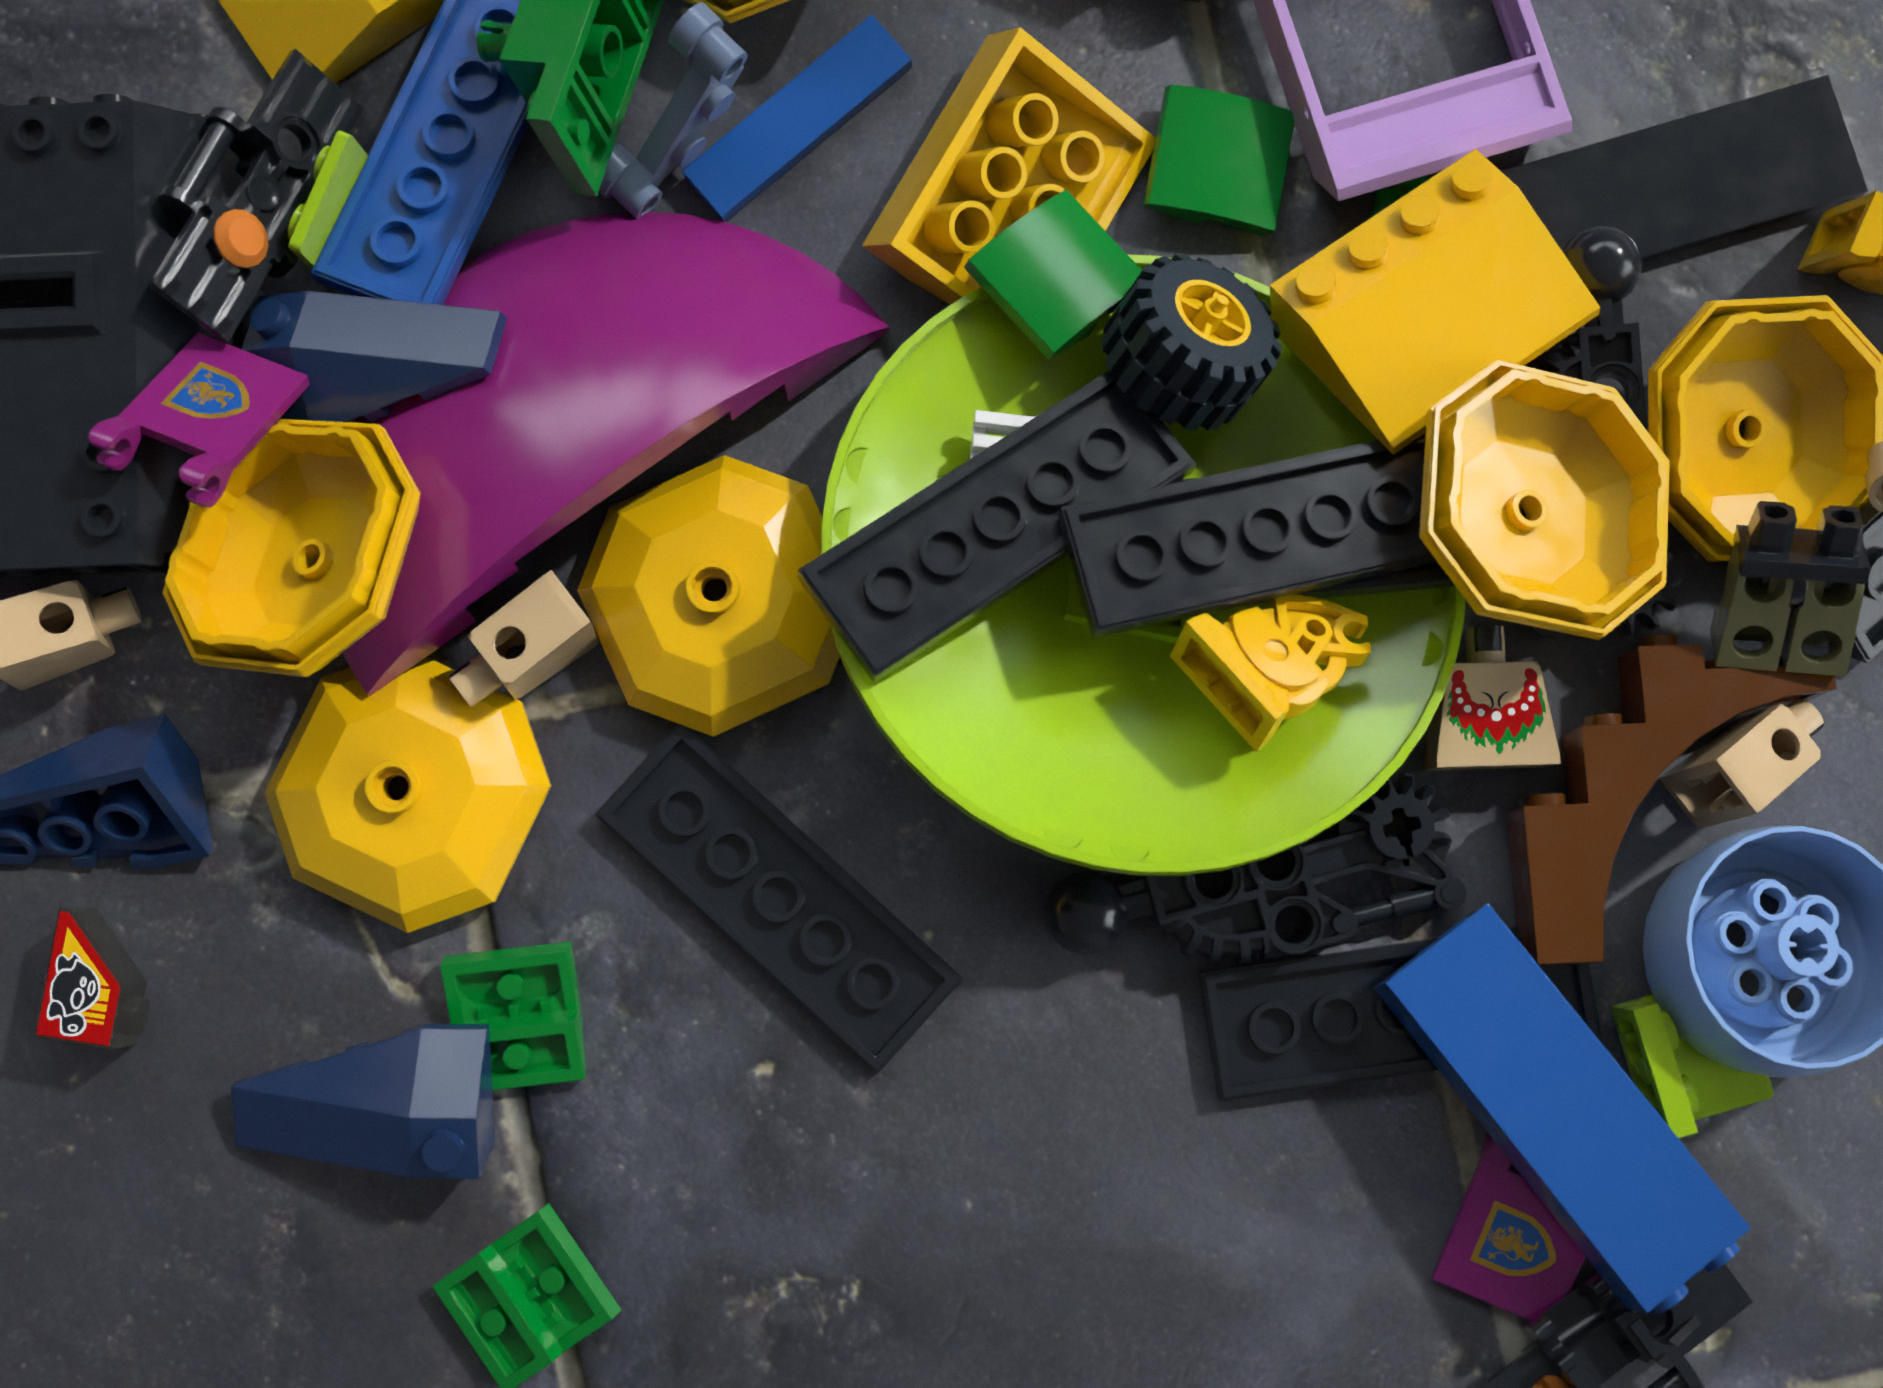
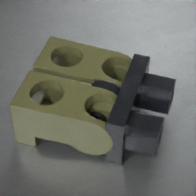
[1710,501,1871,676]

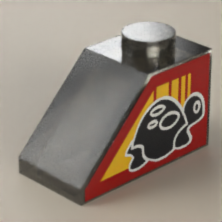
[34,907,150,1050]

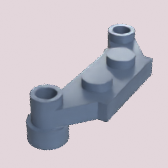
[599,2,748,219]

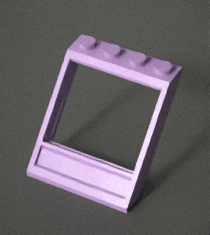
[1253,0,1572,201]

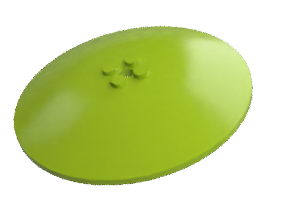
[821,254,1466,876]

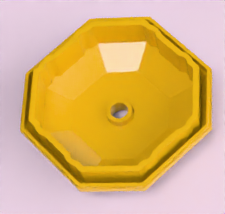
[1648,295,1883,562]
[1419,360,1670,640]
[162,419,420,677]
[577,455,840,737]
[264,657,551,933]

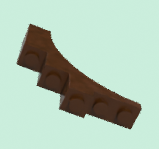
[1506,635,1837,967]

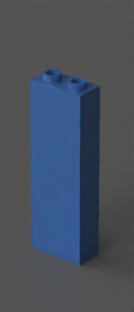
[1374,903,1751,1314]

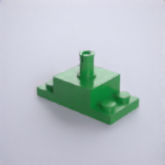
[477,0,664,196]

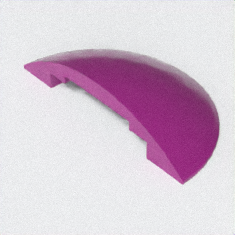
[343,212,890,696]

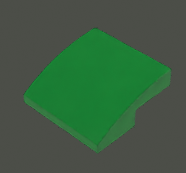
[1143,84,1295,236]
[964,189,1142,360]
[440,941,586,1090]
[432,1203,622,1388]

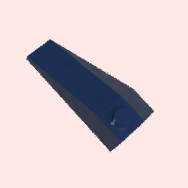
[242,291,507,422]
[0,714,213,869]
[231,1024,495,1179]

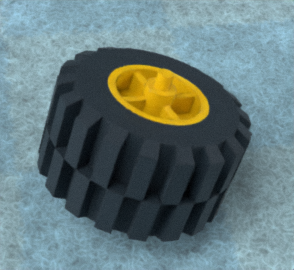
[1101,254,1282,431]

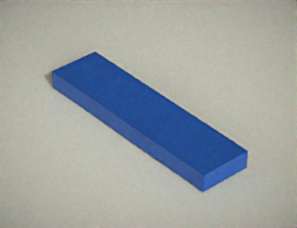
[682,14,912,222]

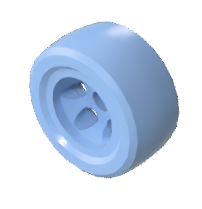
[1643,825,1883,1078]

